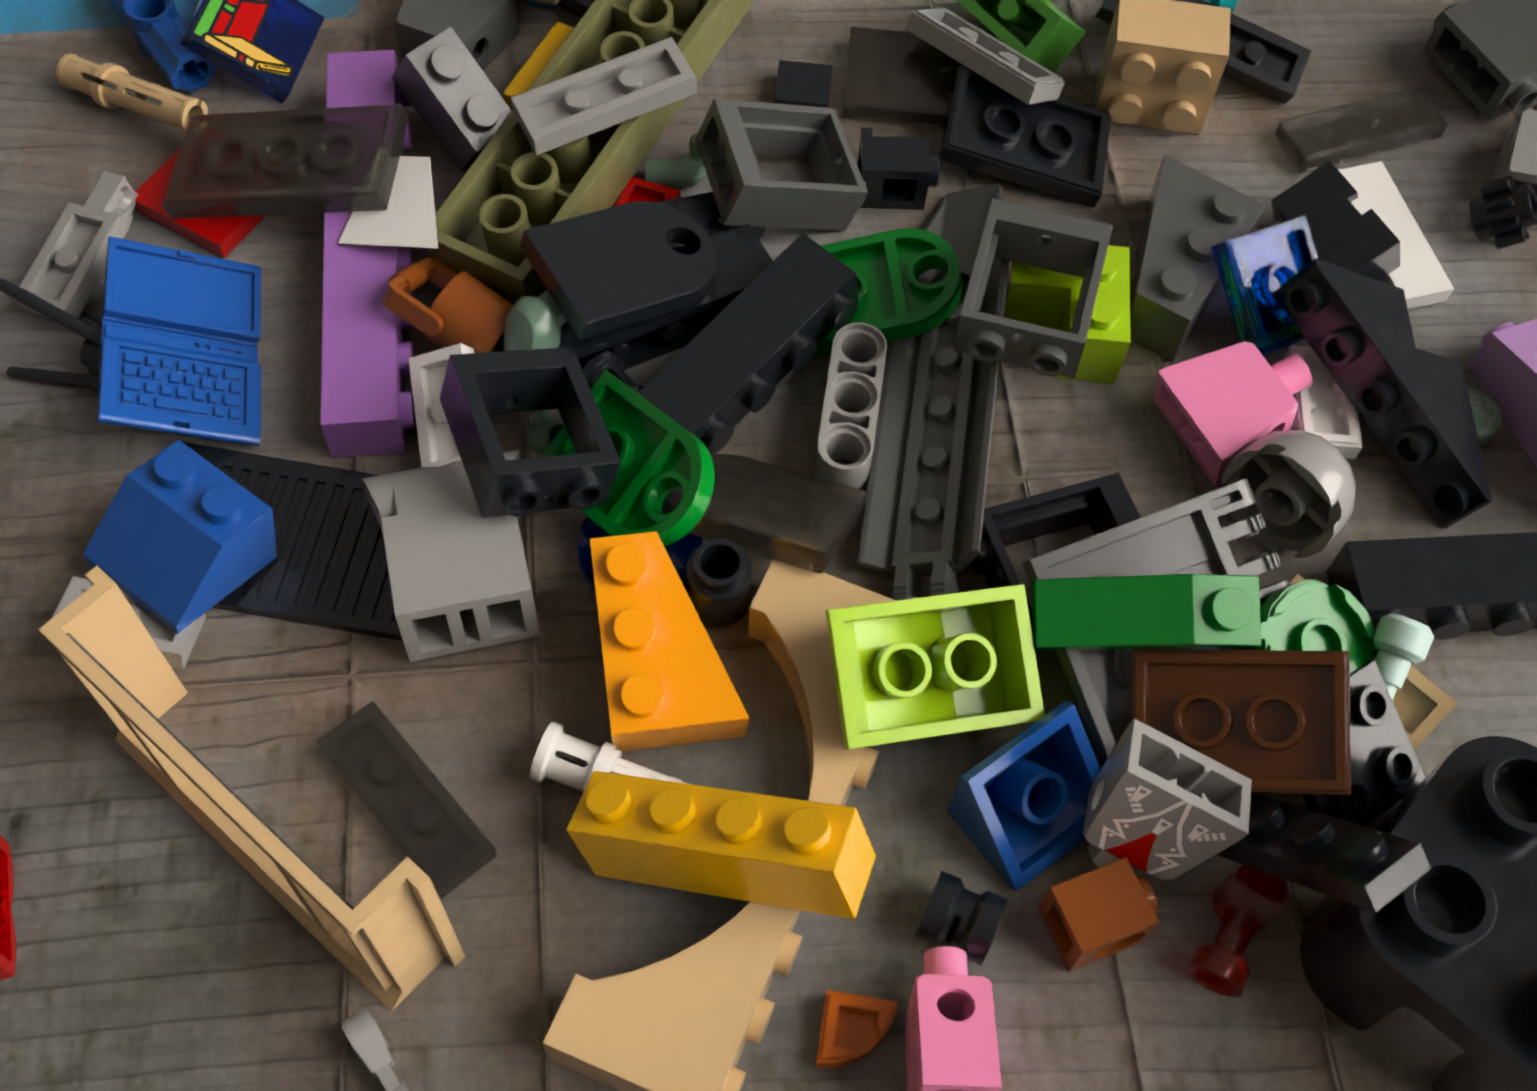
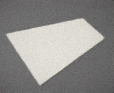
[338,155,438,249]

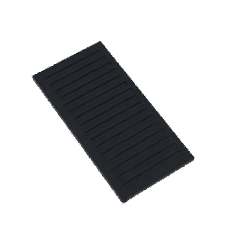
[174,441,403,641]

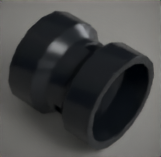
[915,871,1008,965]

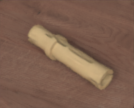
[56,53,208,135]

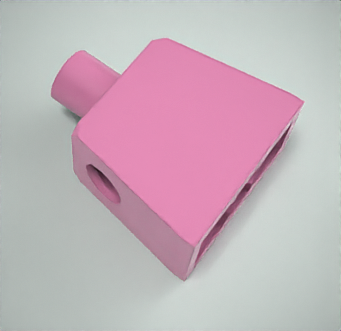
[1153,341,1312,487]
[905,946,1002,1091]

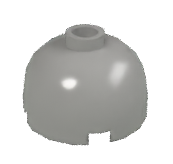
[1222,430,1356,558]

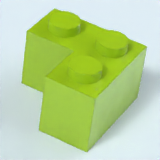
[1004,245,1131,384]

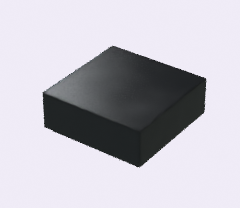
[774,60,833,108]

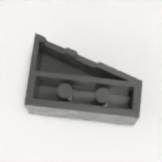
[1130,155,1266,362]

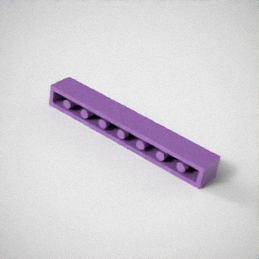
[320,50,416,458]

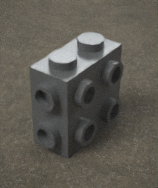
[1423,0,1537,121]

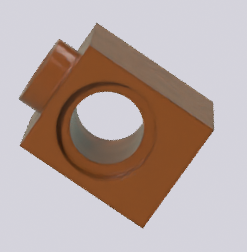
[1038,857,1160,972]

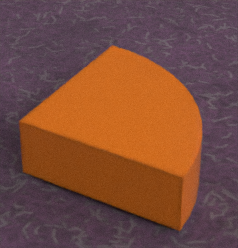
[815,990,898,1069]

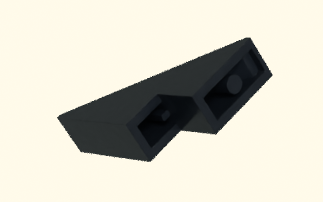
[1274,258,1492,529]

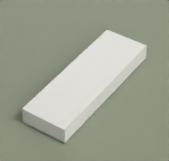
[1338,161,1454,309]

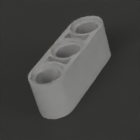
[814,322,887,501]

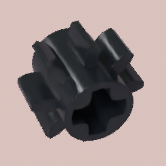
[1469,175,1537,249]

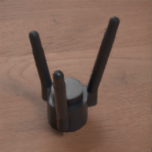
[0,279,102,392]

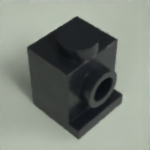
[857,128,939,210]

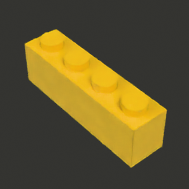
[566,771,876,920]

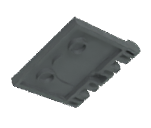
[1022,478,1290,767]

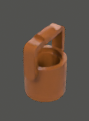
[381,257,514,353]

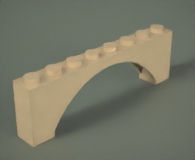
[543,554,896,1091]

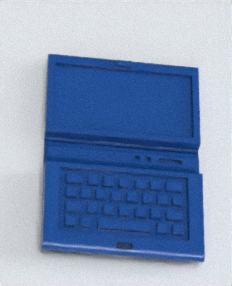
[96,236,261,446]

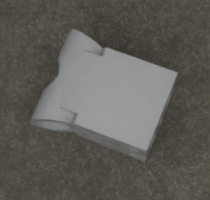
[361,450,540,662]

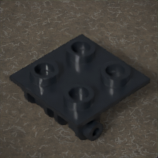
[1302,660,1425,826]

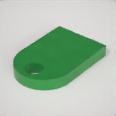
[813,228,963,357]
[542,369,715,547]

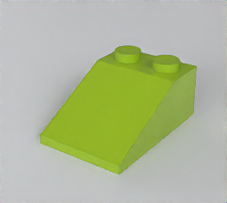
[825,584,1045,750]

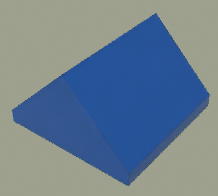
[947,701,1101,891]

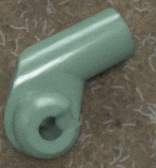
[645,133,707,188]

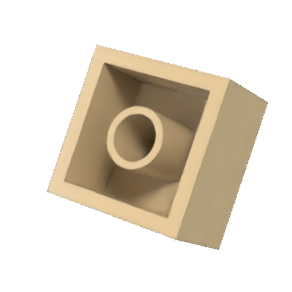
[1094,0,1231,135]

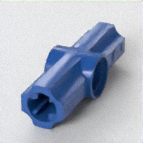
[107,0,217,93]

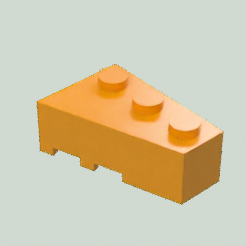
[590,531,750,752]

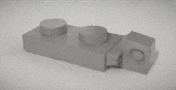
[14,171,138,318]

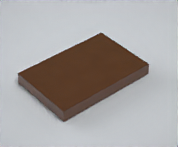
[1131,649,1351,796]

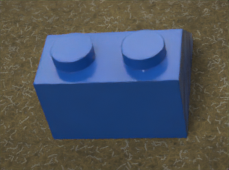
[83,439,277,634]

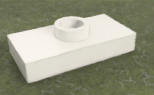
[1284,345,1362,459]

